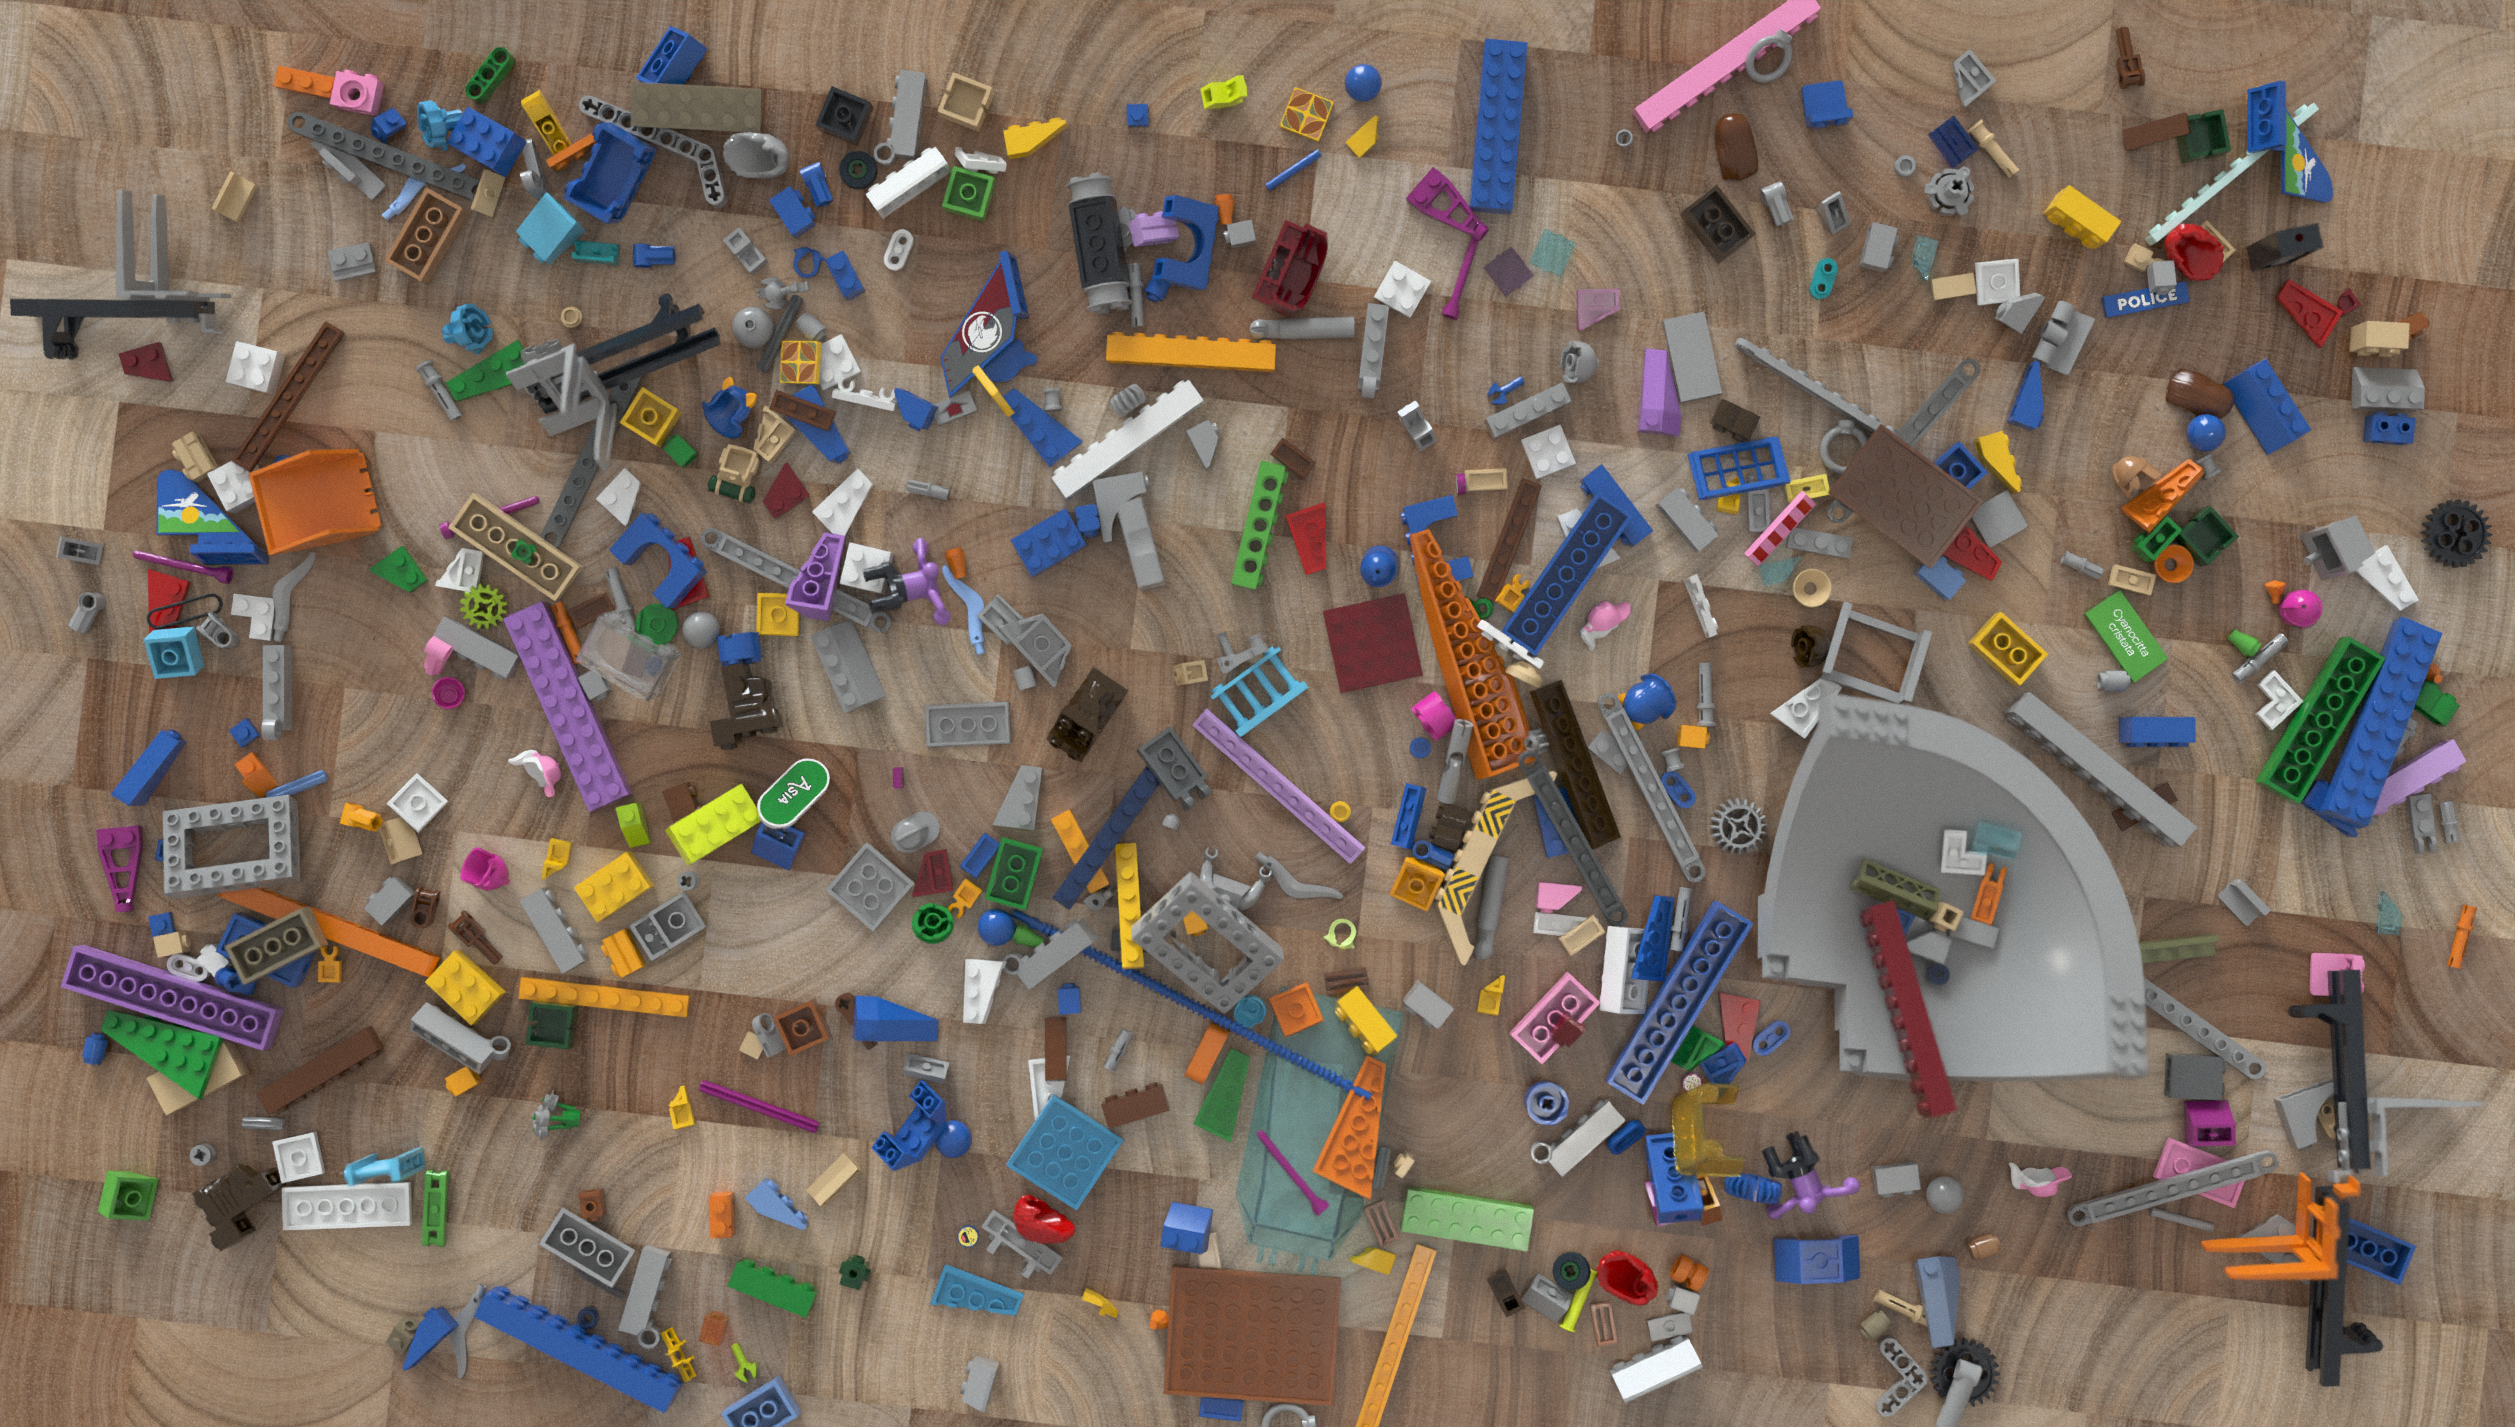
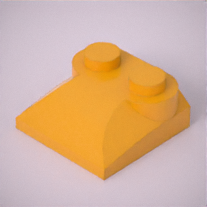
[1389,857,1445,912]

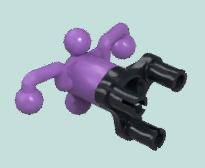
[862,538,950,625]
[1761,1131,1860,1219]

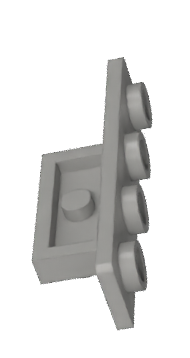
[310,141,386,201]

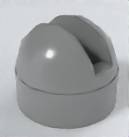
[1616,129,1633,148]
[1162,814,1180,831]

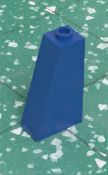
[786,384,851,464]
[111,729,186,806]

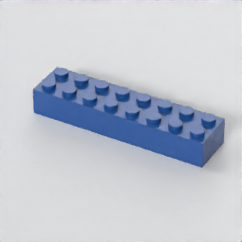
[1469,39,1528,215]
[1501,492,1633,656]

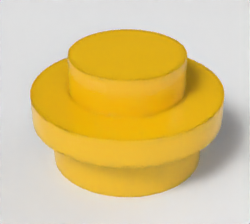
[1330,801,1351,822]

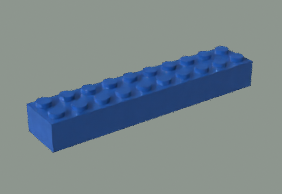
[2319,616,2443,829]
[1604,900,1754,1105]
[474,1286,684,1413]

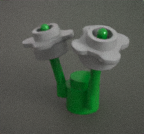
[532,1090,580,1140]

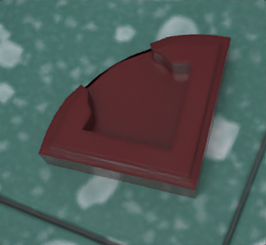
[2337,288,2361,317]

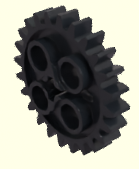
[2420,499,2493,568]
[1929,1337,2000,1407]

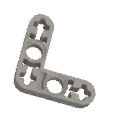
[521,138,548,200]
[1875,1336,1928,1417]

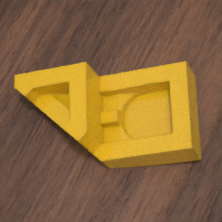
[1345,115,1379,158]
[1716,473,1745,515]
[541,838,572,880]
[1477,975,1505,1016]
[669,1085,696,1130]
[1349,1247,1396,1275]
[1082,1288,1119,1318]

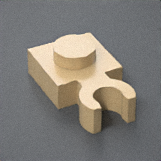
[2124,243,2164,272]

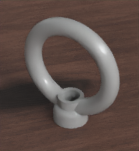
[1746,29,1792,83]
[1820,420,1868,475]
[1262,1402,1317,1427]

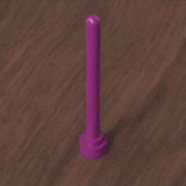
[1442,226,1479,320]
[439,496,540,540]
[133,551,234,584]
[1256,1130,1330,1217]

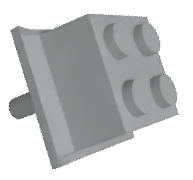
[2300,515,2375,580]

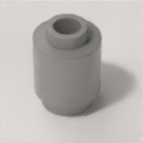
[796,312,827,342]
[2097,671,2130,692]

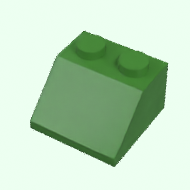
[98,1170,159,1221]

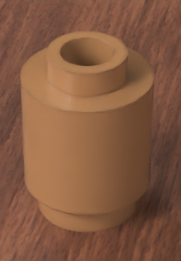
[1967,1233,2001,1260]

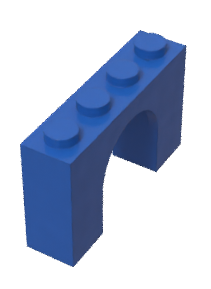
[1152,195,1219,291]
[1400,495,1474,586]
[609,513,708,608]

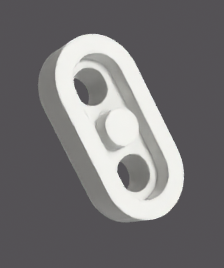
[884,229,914,271]
[167,953,211,982]

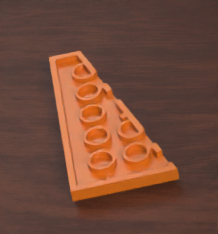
[1312,1055,1386,1200]

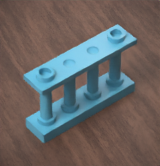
[1210,646,1308,737]
[344,1147,426,1187]

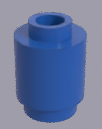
[1144,275,1171,303]
[82,1033,108,1065]

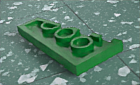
[446,340,524,402]
[1193,1047,1250,1143]

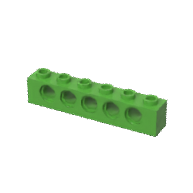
[1231,460,1289,591]

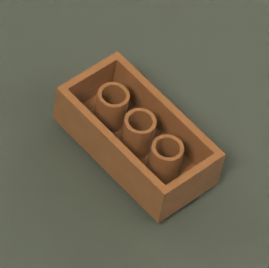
[384,187,469,285]

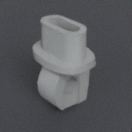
[1083,886,1117,911]

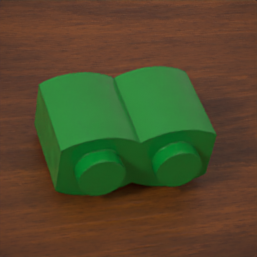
[2414,681,2460,727]

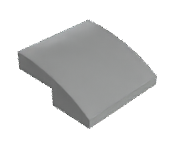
[1972,489,2028,548]

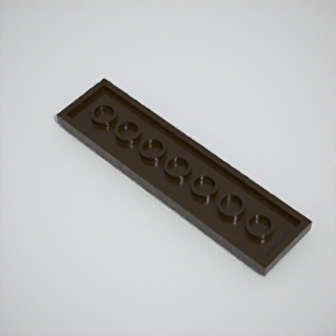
[1530,680,1621,850]

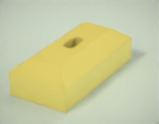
[1784,474,1830,503]

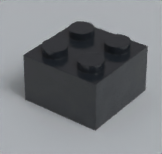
[815,86,874,146]

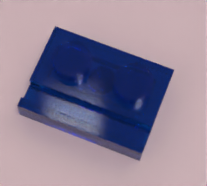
[1928,116,1979,169]

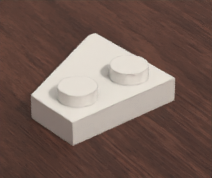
[954,147,1007,174]
[596,468,642,527]
[435,548,485,592]

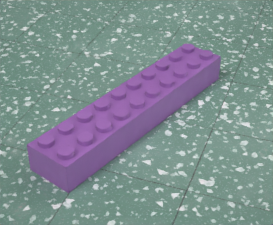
[503,601,633,812]
[61,945,284,1051]

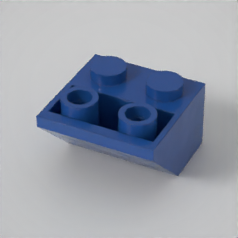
[751,822,808,871]

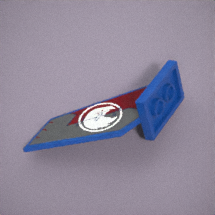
[940,251,1029,398]

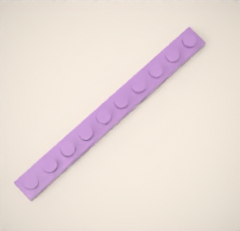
[1192,708,1365,864]

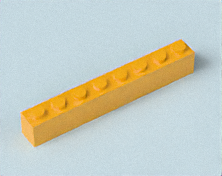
[1106,332,1276,372]

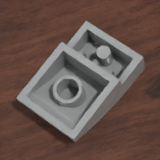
[629,891,706,962]

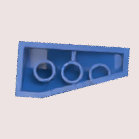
[852,995,938,1041]

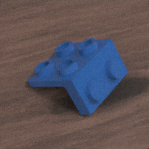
[1801,80,1853,129]

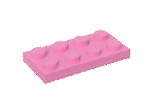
[2153,1137,2245,1208]

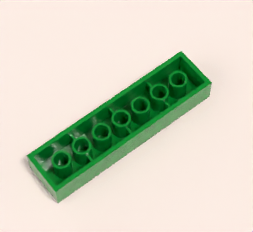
[2255,637,2386,804]

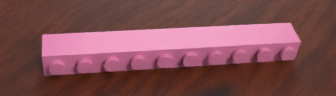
[1632,0,1821,134]

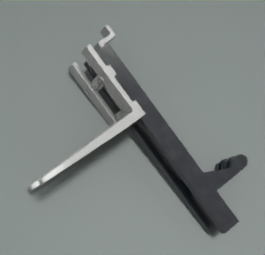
[10,190,231,360]
[506,293,720,471]
[2287,970,2483,1184]

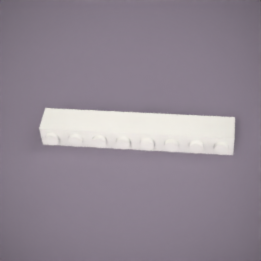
[1052,380,1204,500]

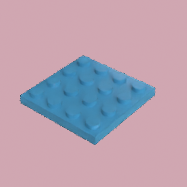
[1006,1094,1124,1210]

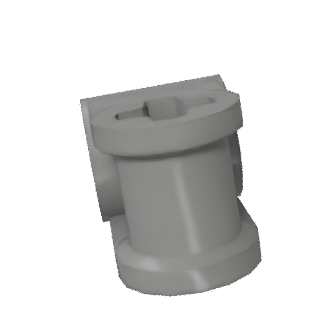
[196,611,240,649]

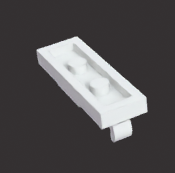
[832,378,898,411]

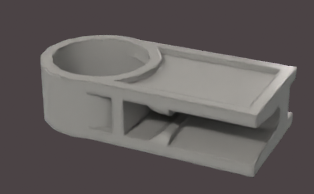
[752,1013,786,1058]

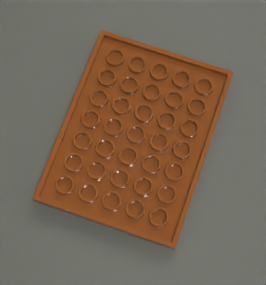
[1163,1266,1341,1406]

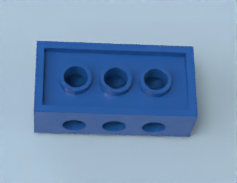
[215,912,317,988]
[1644,1131,1703,1224]

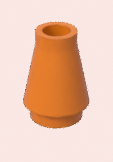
[1214,194,1235,225]
[944,547,967,579]

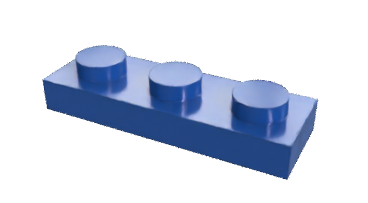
[1391,783,1427,850]

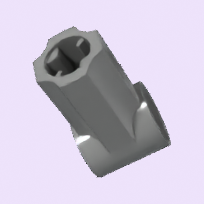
[1760,181,1794,227]
[68,592,106,634]

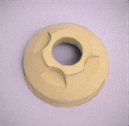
[1793,569,1832,607]
[1505,660,1542,688]

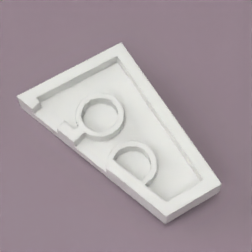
[963,959,1007,1024]

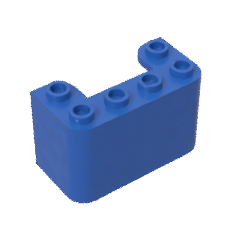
[564,123,656,224]

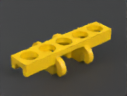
[660,1327,696,1382]

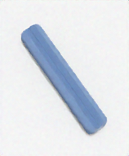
[266,770,328,798]

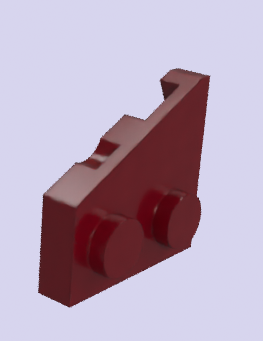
[763,462,811,520]
[912,849,953,897]

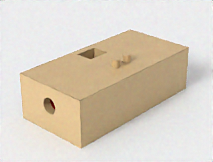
[147,1038,250,1115]

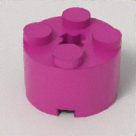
[1411,691,1457,742]

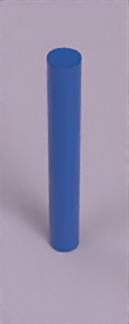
[1265,149,1321,191]

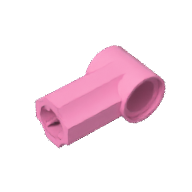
[423,636,453,676]

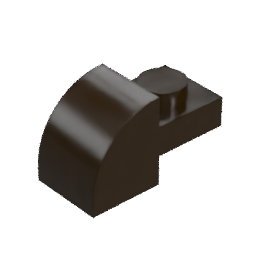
[1487,1270,1525,1318]

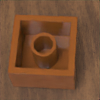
[773,998,832,1056]

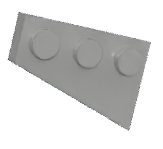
[993,765,1043,830]

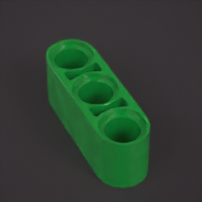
[465,47,515,104]

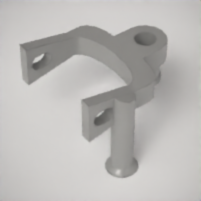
[1216,631,1269,674]

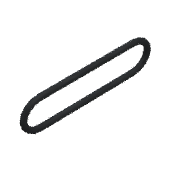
[147,594,222,629]

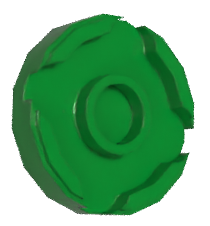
[636,603,679,645]

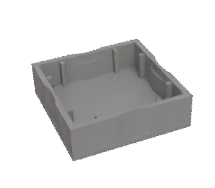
[1116,497,1166,593]

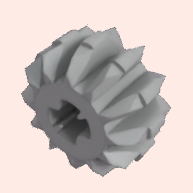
[1110,384,1146,417]

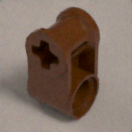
[410,886,441,928]

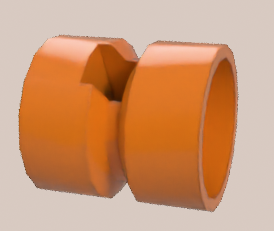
[1669,1254,1709,1292]

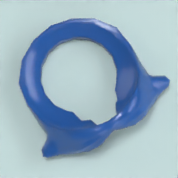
[793,247,825,278]

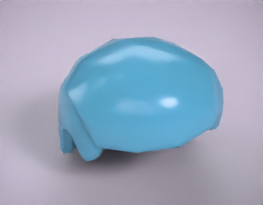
[1233,994,1267,1029]

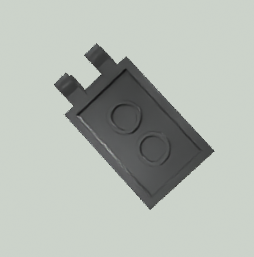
[1137,726,1212,811]

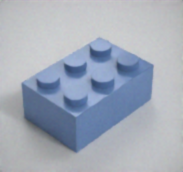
[721,1375,801,1427]

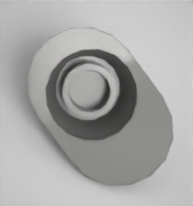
[891,811,940,853]

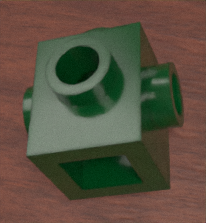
[839,1255,871,1291]

